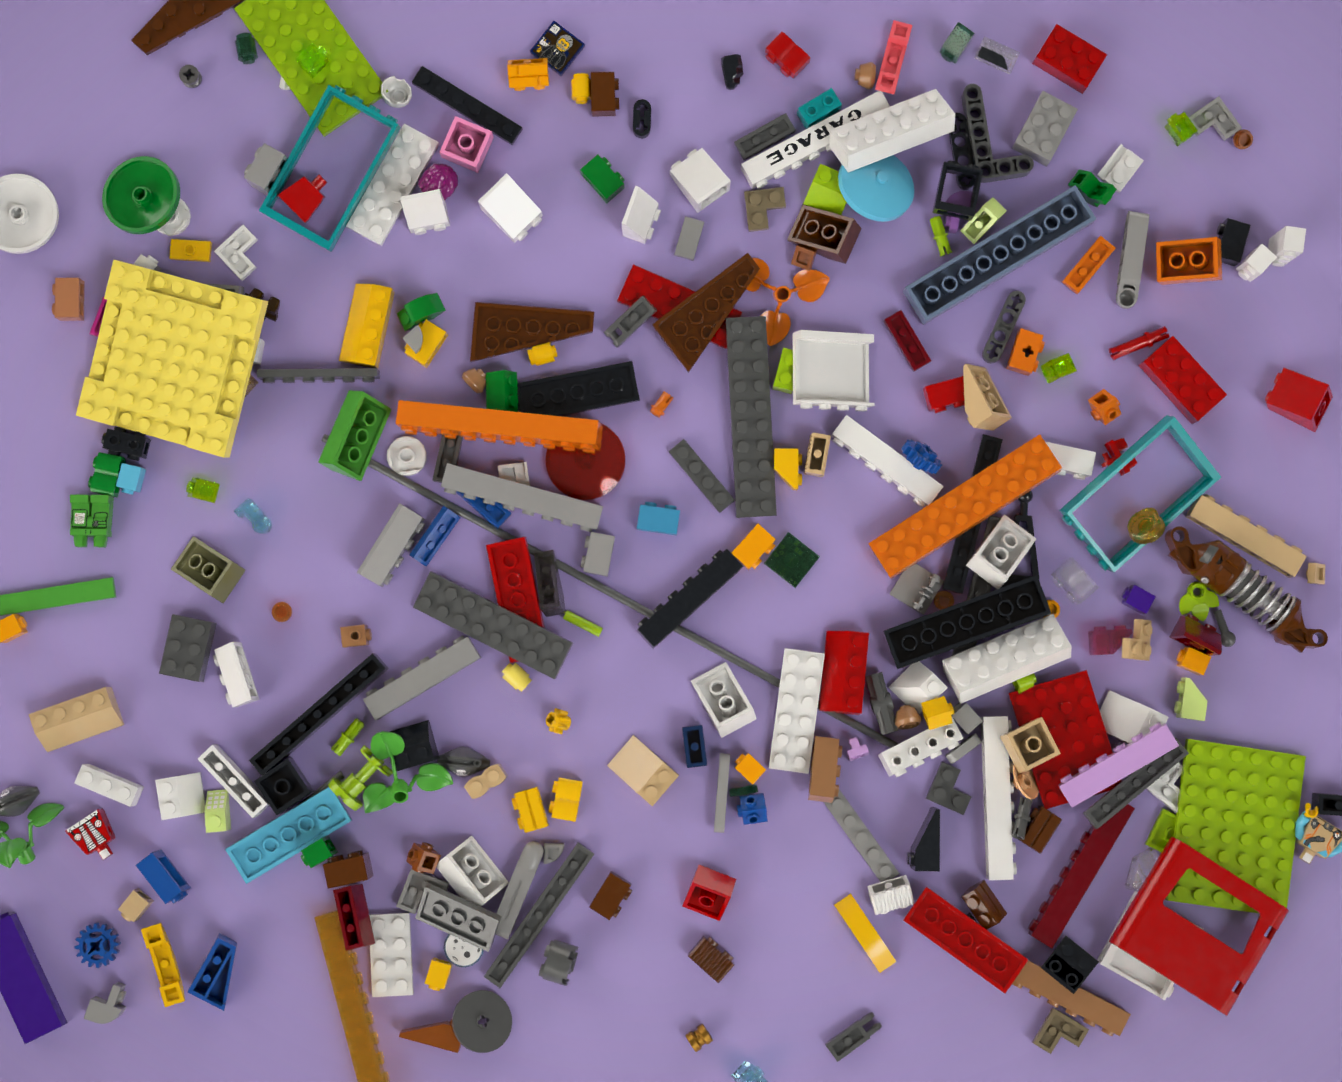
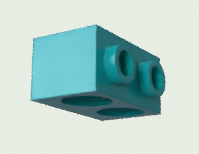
[796,88,842,129]

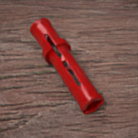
[1109,326,1170,361]

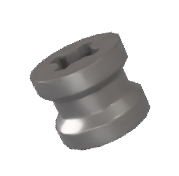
[179,65,202,88]

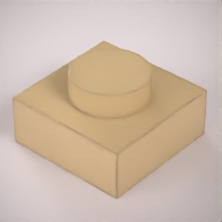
[1306,563,1325,585]

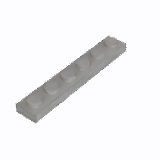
[824,784,900,882]

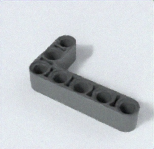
[961,84,1034,183]

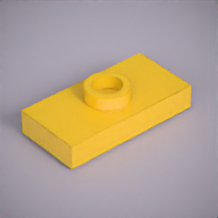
[169,239,212,262]

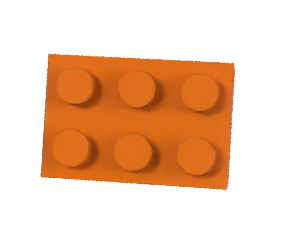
[1156,237,1222,285]

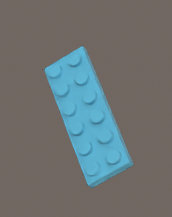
[225,787,352,884]

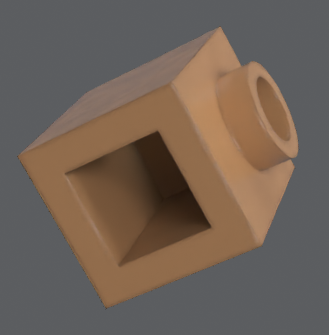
[340,625,372,648]

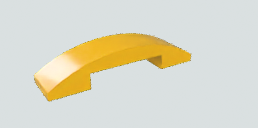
[834,893,896,973]
[141,923,185,1007]

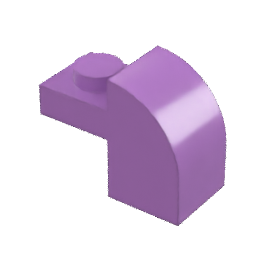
[945,191,977,234]

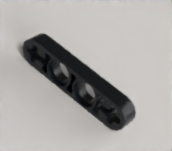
[949,113,975,190]

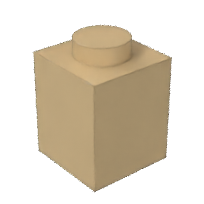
[118,888,154,922]

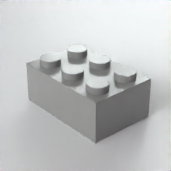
[1012,91,1078,167]

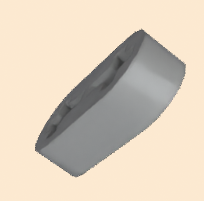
[945,733,982,764]

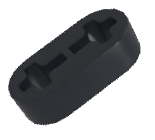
[633,99,651,139]

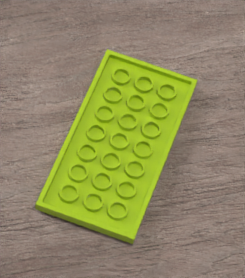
[234,0,389,137]

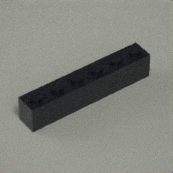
[637,549,743,649]

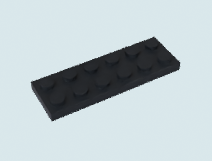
[517,361,640,416]

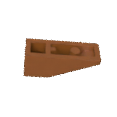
[399,1019,461,1053]

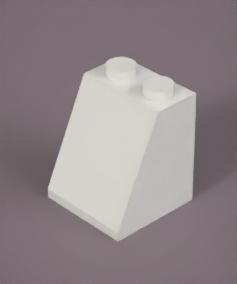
[670,148,731,213]
[478,173,543,243]

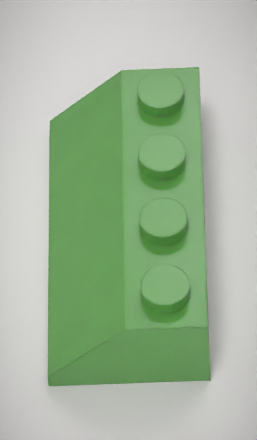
[318,390,392,481]

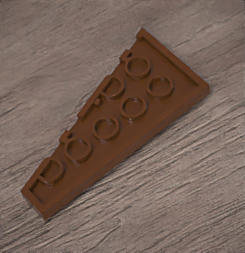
[131,0,244,55]
[652,253,760,373]
[470,302,595,362]

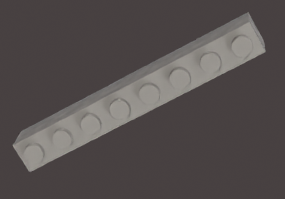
[441,463,603,532]

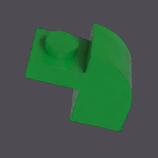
[1068,169,1117,207]
[397,293,446,331]

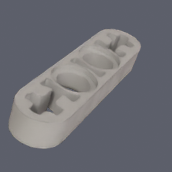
[714,753,730,833]

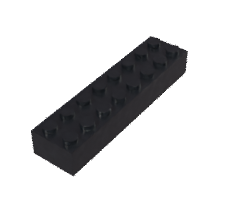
[883,575,1051,670]

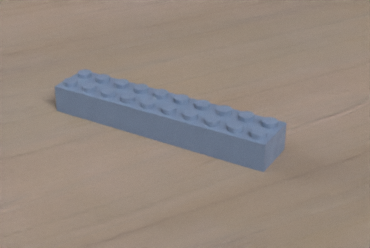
[903,185,1096,325]

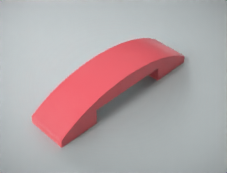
[875,20,913,95]

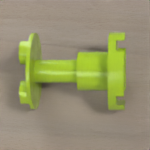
[328,745,393,811]

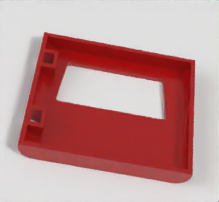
[1108,837,1289,1016]

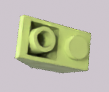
[1174,677,1208,721]

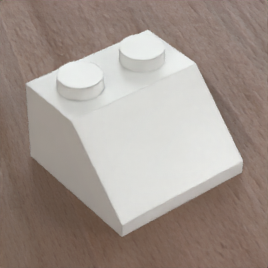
[155,772,206,820]

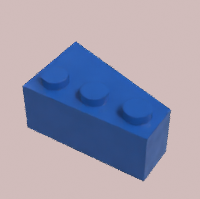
[188,933,237,1011]

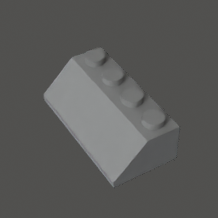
[357,503,425,587]

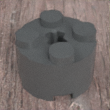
[539,940,579,986]

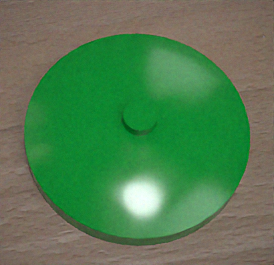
[102,156,180,234]

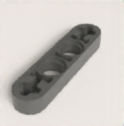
[982,291,1026,364]

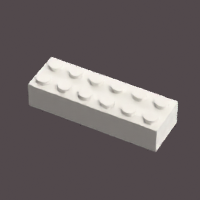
[830,89,955,173]
[942,614,1072,704]

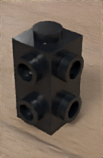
[101,427,151,461]

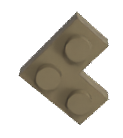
[744,187,786,232]
[1032,1007,1089,1054]

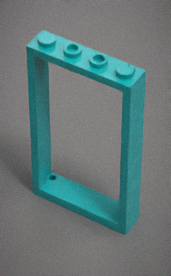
[259,85,401,252]
[1059,415,1221,573]

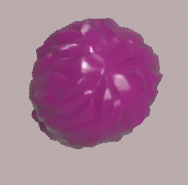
[418,164,458,200]

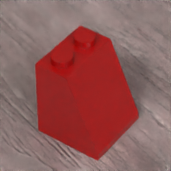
[1265,368,1333,432]

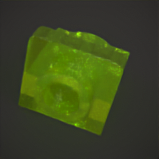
[1041,353,1077,383]
[186,478,220,503]

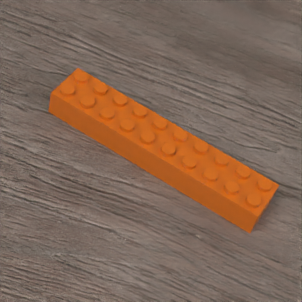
[396,400,603,453]
[868,434,1062,579]

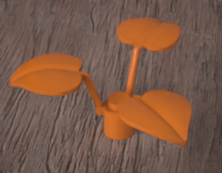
[738,258,830,346]

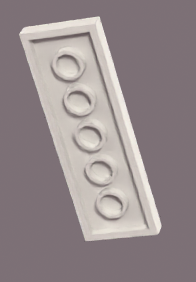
[346,124,439,246]
[769,648,825,774]

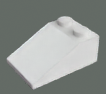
[622,186,661,244]
[400,189,450,235]
[966,514,1036,589]
[691,662,757,738]
[1099,690,1169,744]

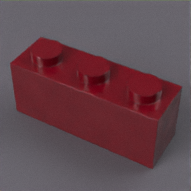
[333,884,375,951]

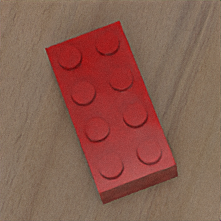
[1138,336,1227,424]

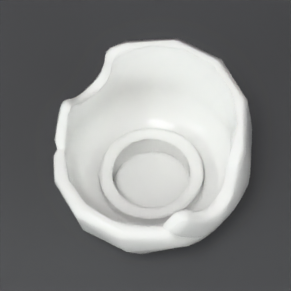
[381,76,412,108]

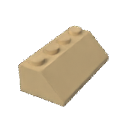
[28,687,124,752]

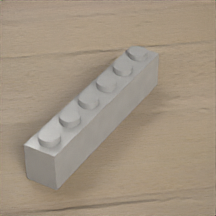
[363,636,481,720]

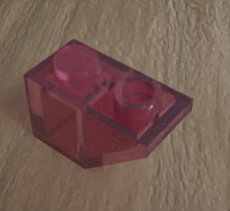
[1088,625,1133,655]

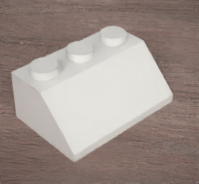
[213,642,260,707]
[437,836,509,907]

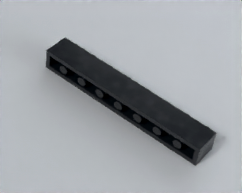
[249,653,389,775]

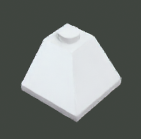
[888,662,948,714]

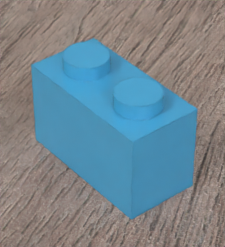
[637,502,680,536]

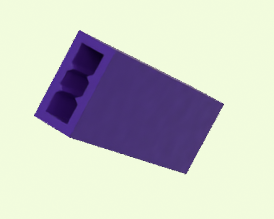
[0,912,68,1044]

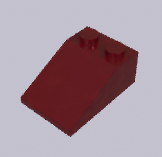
[1169,614,1222,656]

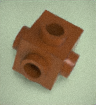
[406,842,441,874]

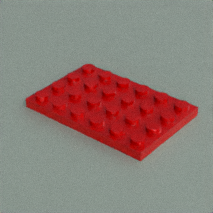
[1009,670,1122,809]

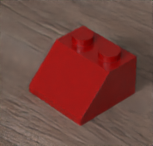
[682,865,736,921]

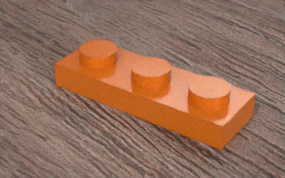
[1062,235,1116,294]

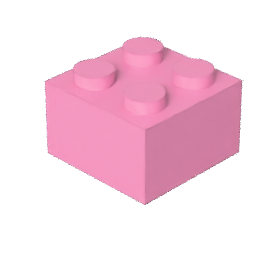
[440,116,494,173]

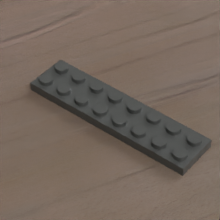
[413,571,573,679]

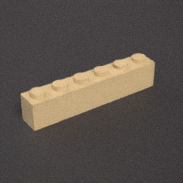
[1185,494,1307,578]

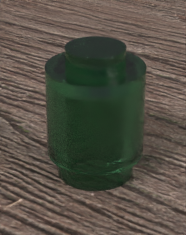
[235,33,258,64]

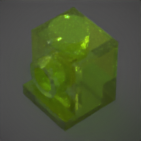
[1165,112,1198,147]

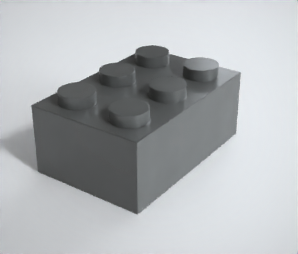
[159,614,217,682]

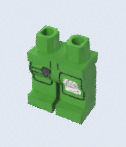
[70,495,114,548]

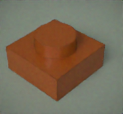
[791,245,817,271]

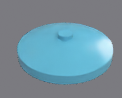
[838,155,914,222]

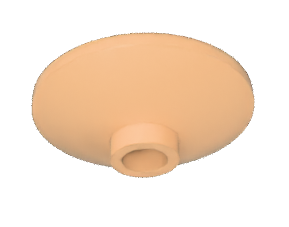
[1013,765,1039,800]

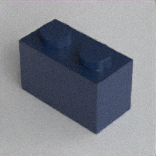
[682,725,707,768]

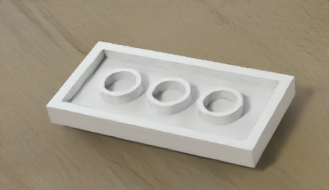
[369,912,414,997]

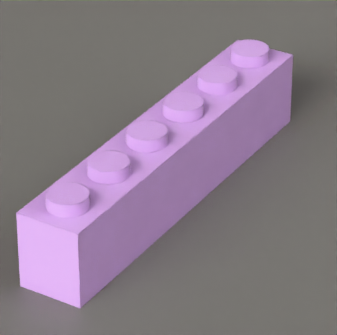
[1058,722,1179,807]

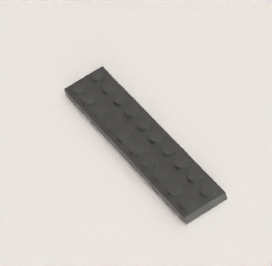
[725,316,777,518]

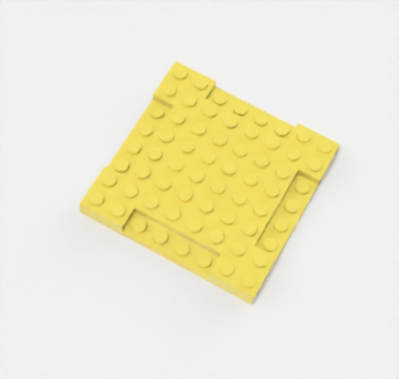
[76,260,268,458]

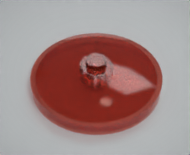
[546,423,626,500]

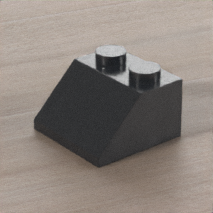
[390,720,440,771]

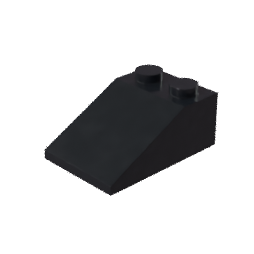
[907,807,940,872]

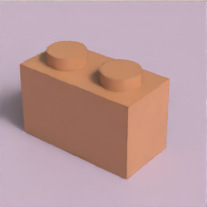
[52,278,85,321]

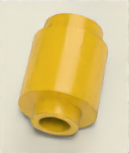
[571,73,591,104]
[527,342,558,366]

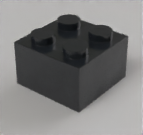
[254,758,314,815]

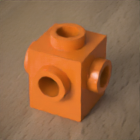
[1088,389,1121,426]

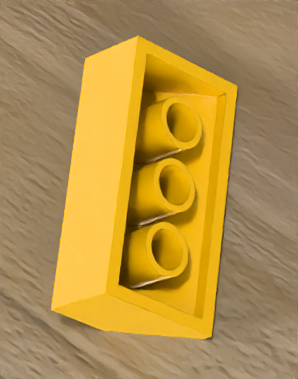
[339,284,395,369]

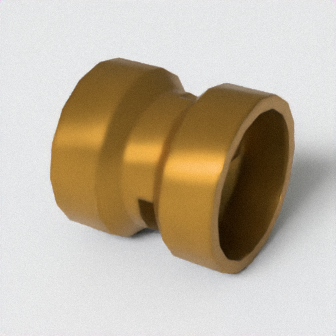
[685,1024,713,1052]

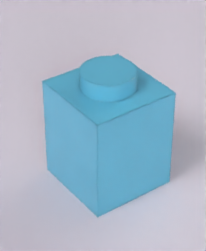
[116,463,146,495]

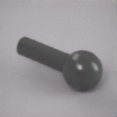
[1213,609,1236,647]

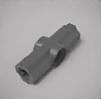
[865,672,898,735]

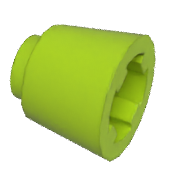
[1012,673,1037,694]

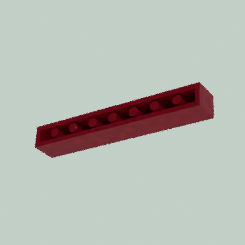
[1028,804,1135,949]

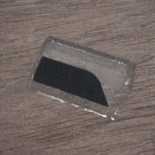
[974,37,1020,74]

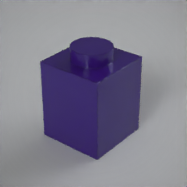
[1121,585,1156,615]

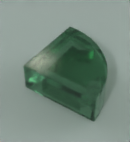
[729,784,758,797]

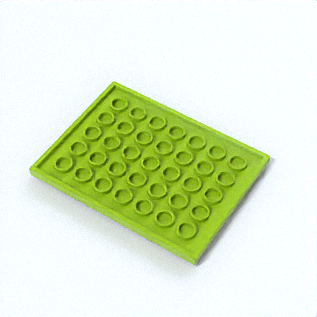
[1165,739,1306,913]

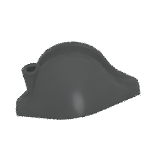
[437,747,490,777]
[0,786,40,817]

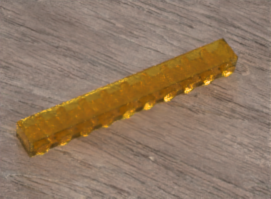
[314,910,390,1082]

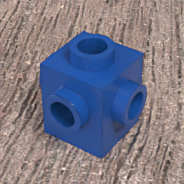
[737,793,768,825]

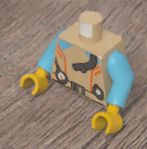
[1295,803,1342,864]

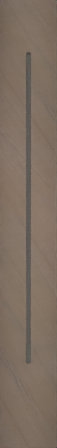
[321,434,924,760]

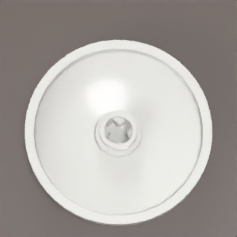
[0,174,59,254]

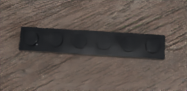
[412,66,523,145]

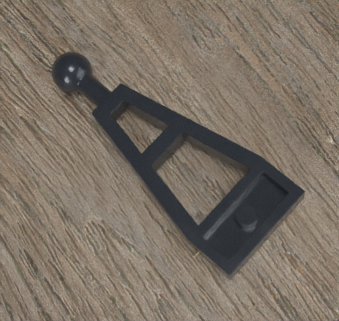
[999,491,1039,589]

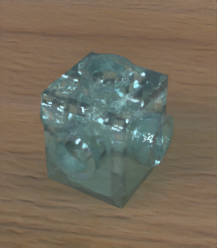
[731,1061,768,1082]

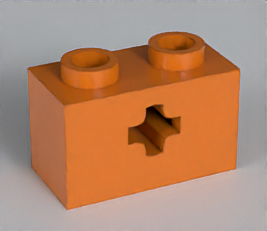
[1006,328,1045,376]

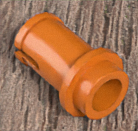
[650,391,674,418]

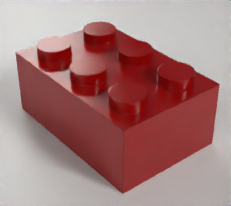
[1032,24,1108,94]

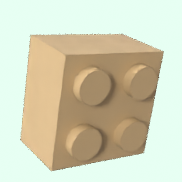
[1000,717,1061,773]

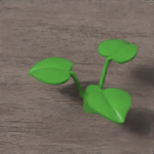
[363,731,453,813]
[0,803,65,868]

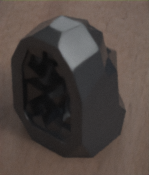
[721,54,744,90]

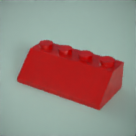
[819,631,869,715]

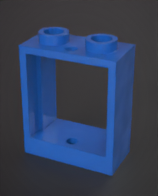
[136,850,191,904]

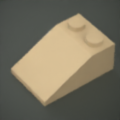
[963,364,1012,431]
[607,735,679,806]

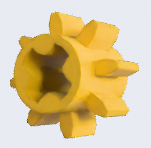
[546,708,571,734]

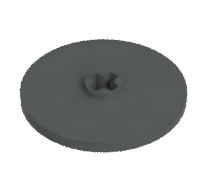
[452,990,512,1053]

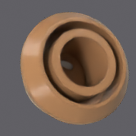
[854,62,876,89]
[462,368,486,394]
[895,705,922,730]

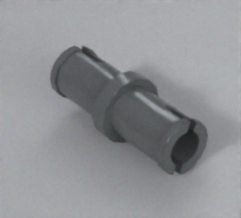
[1012,797,1033,840]

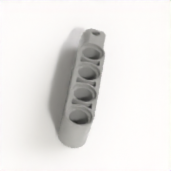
[1116,211,1149,309]
[496,841,544,939]

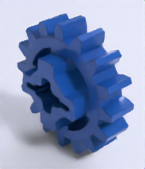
[901,439,942,474]
[74,923,121,968]

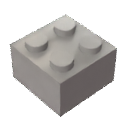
[244,143,288,195]

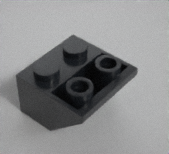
[1041,936,1099,994]

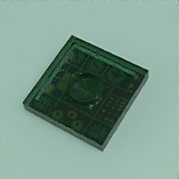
[764,532,820,588]

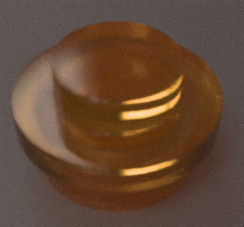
[934,591,954,610]
[272,602,292,622]

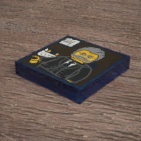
[530,21,585,76]

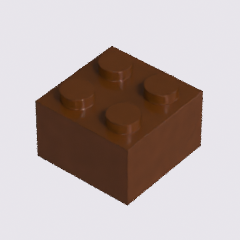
[323,850,374,889]

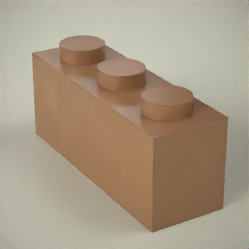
[808,736,842,803]

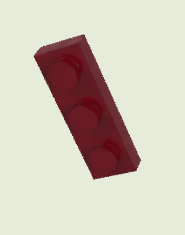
[884,310,931,372]

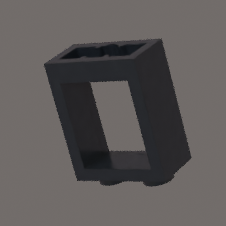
[932,160,983,221]

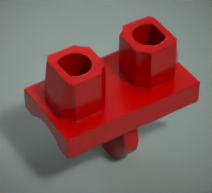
[1101,438,1137,476]

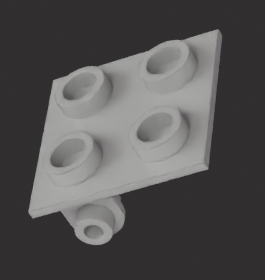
[890,564,944,615]

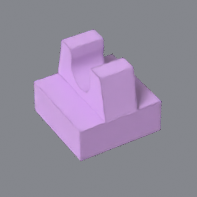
[847,737,869,761]

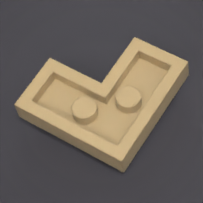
[1122,619,1153,661]

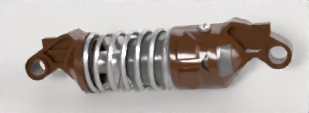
[1165,526,1328,653]

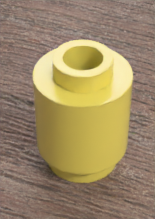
[502,662,532,692]

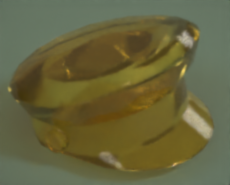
[1127,508,1165,544]

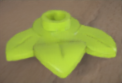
[1179,582,1219,621]

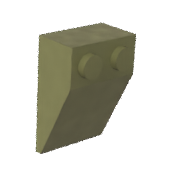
[171,536,246,603]

